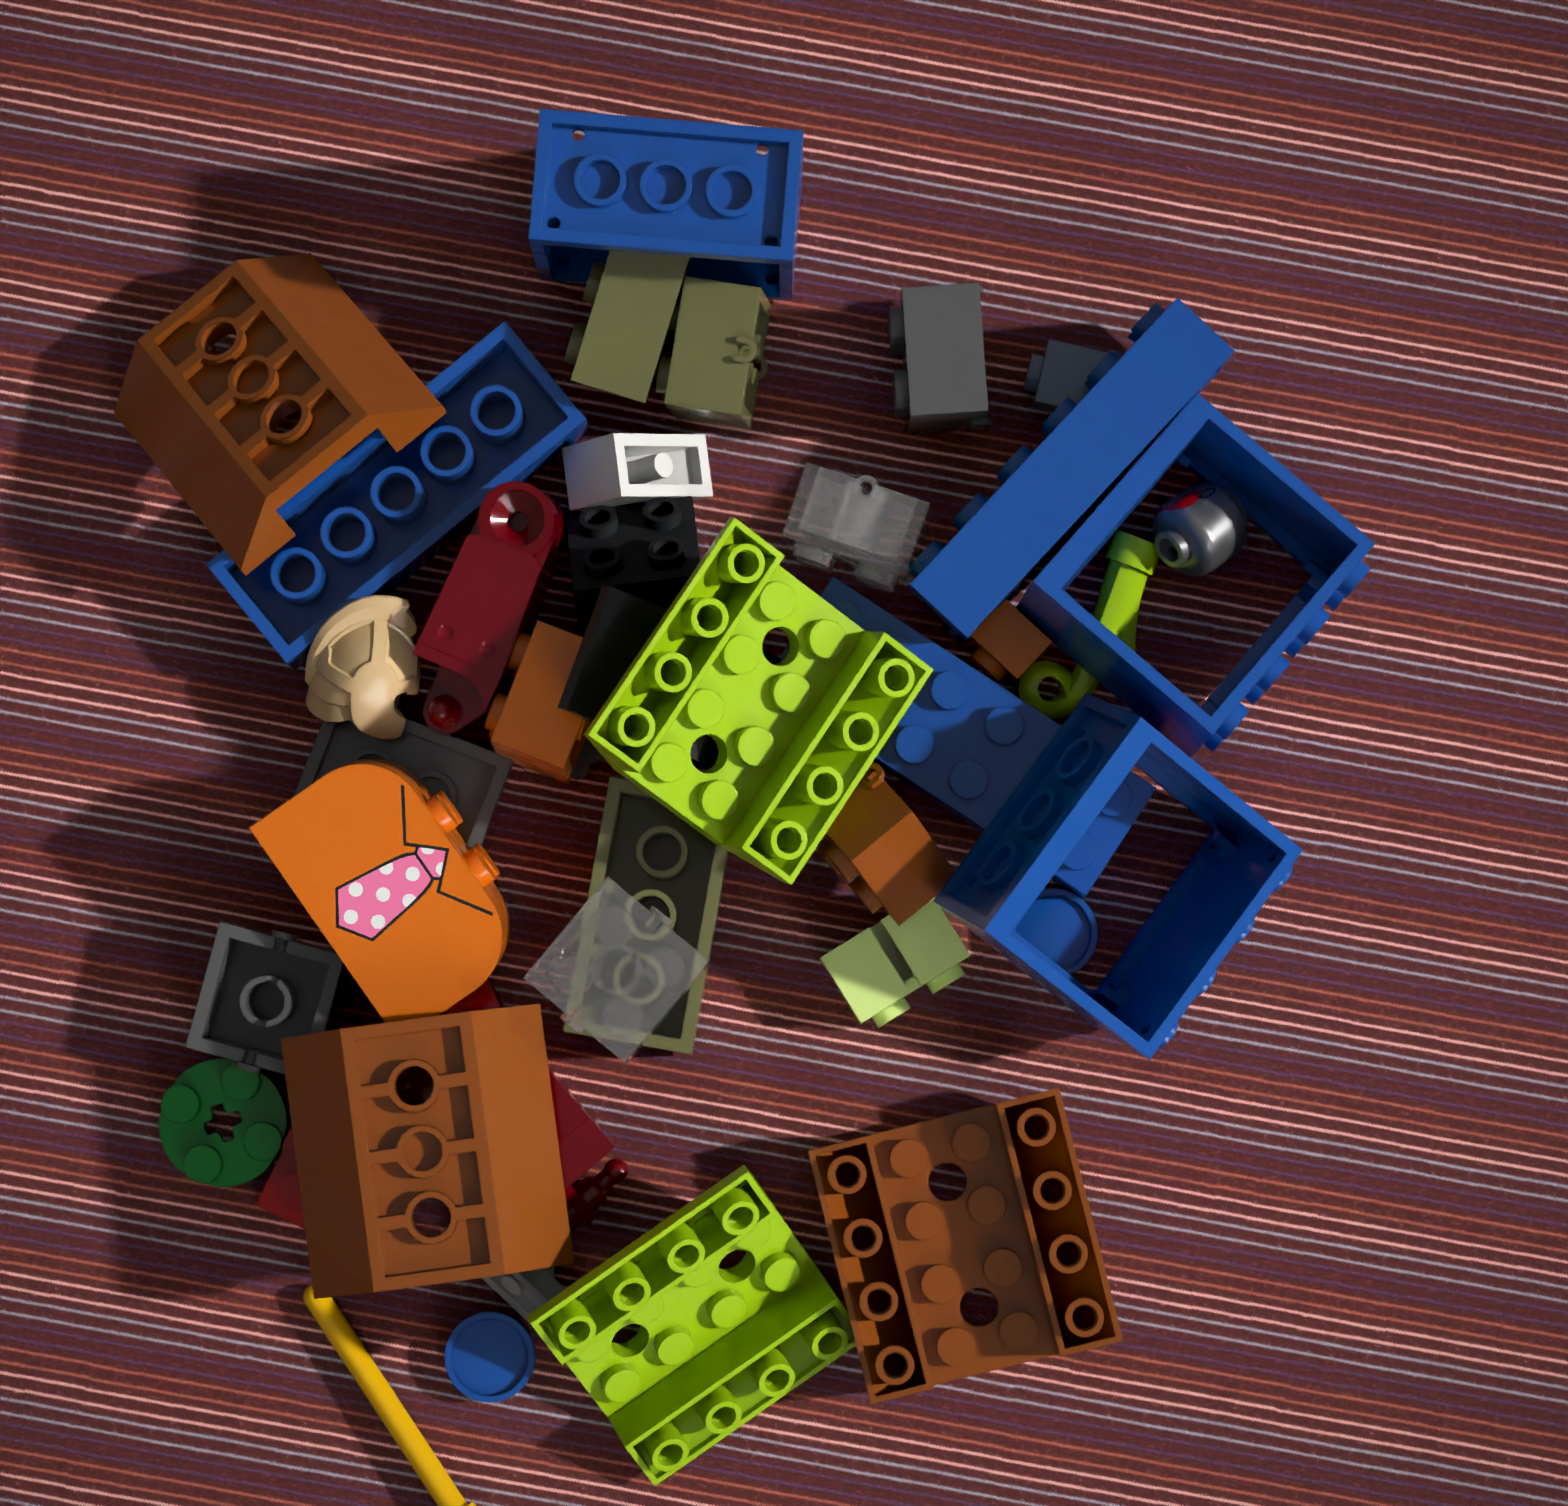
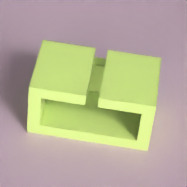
[820,897,971,1028]

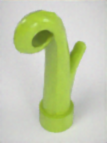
[1018,530,1160,719]

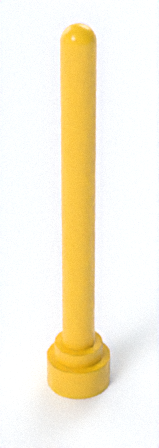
[303,1285,477,1506]

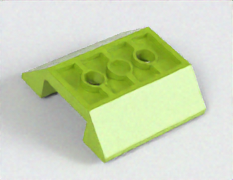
[584,517,934,885]
[526,1165,856,1486]

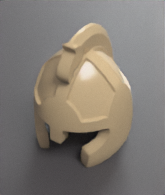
[305,595,420,739]

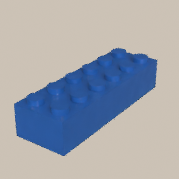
[909,298,1235,643]
[206,321,589,671]
[779,577,1156,899]

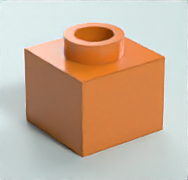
[968,599,1052,685]

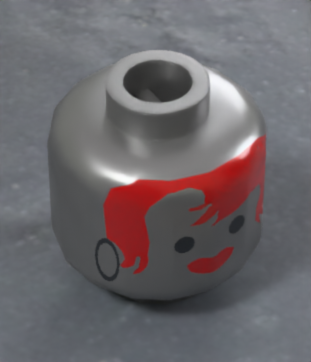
[1153,482,1247,577]

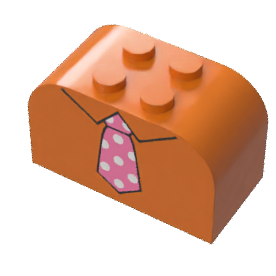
[249,758,510,1023]

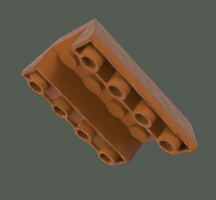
[114,253,447,576]
[281,1004,574,1299]
[808,1088,1123,1404]

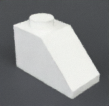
[562,433,713,511]

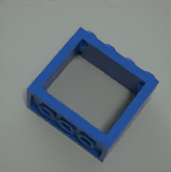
[528,109,803,301]
[1016,393,1375,758]
[933,693,1303,1060]

